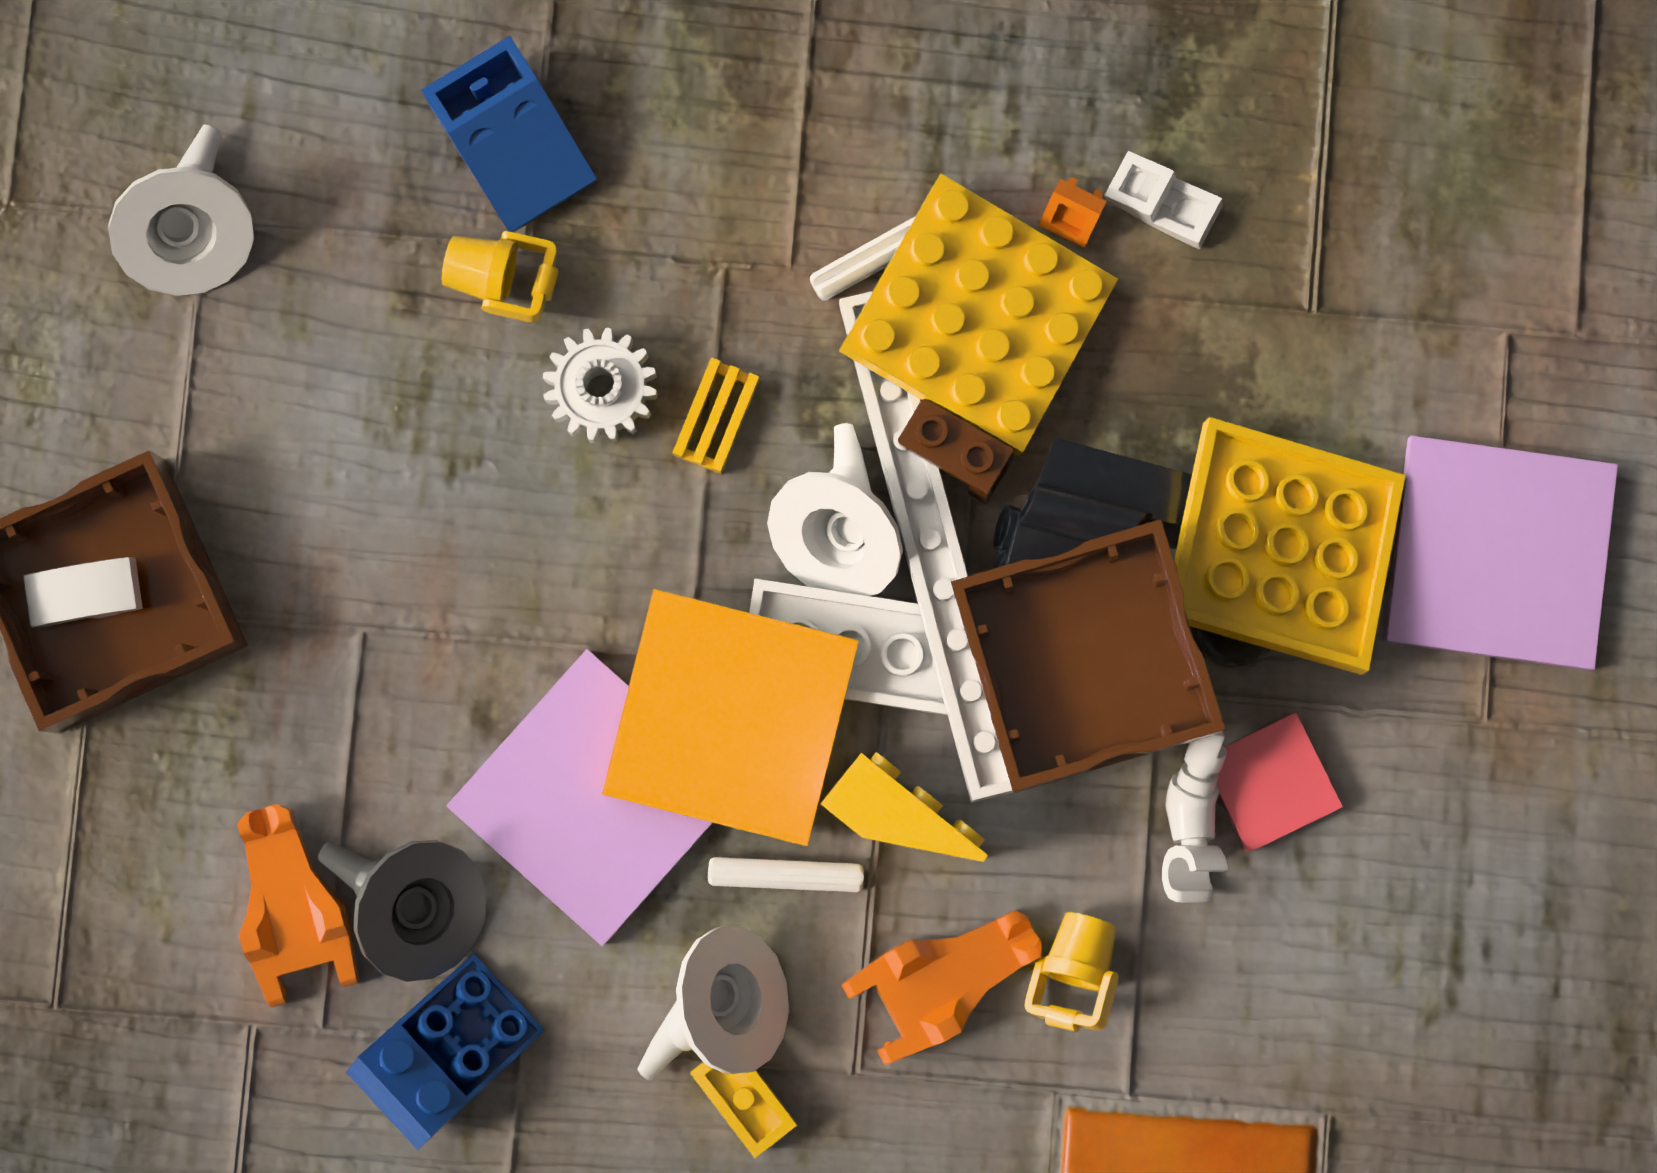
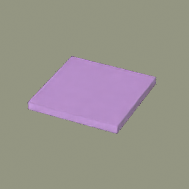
[1383,436,1618,671]
[446,649,713,946]

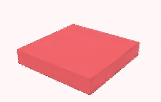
[1216,712,1343,853]

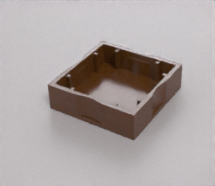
[0,450,248,733]
[951,519,1226,793]

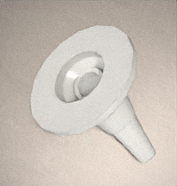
[108,125,254,296]
[767,423,903,596]
[638,926,789,1081]

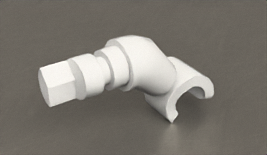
[1162,733,1228,903]

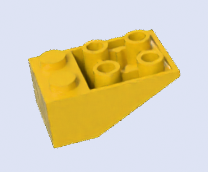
[821,752,988,862]

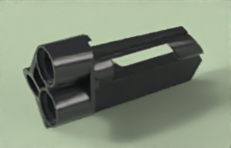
[992,438,1192,569]

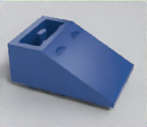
[421,36,597,232]
[346,953,545,1150]

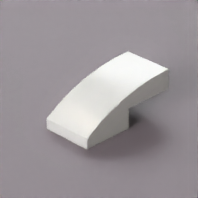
[1105,151,1223,249]
[24,557,143,627]

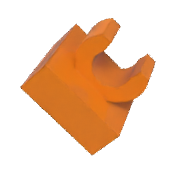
[1038,177,1107,248]

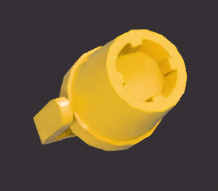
[441,231,559,323]
[1024,912,1118,1032]

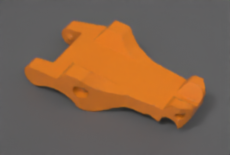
[237,804,360,1008]
[841,910,1042,1065]

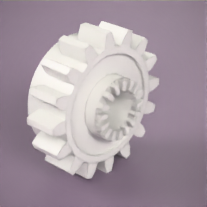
[543,328,658,444]

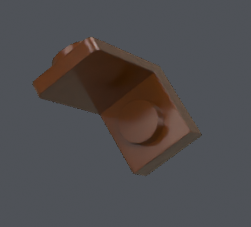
[898,399,1014,505]

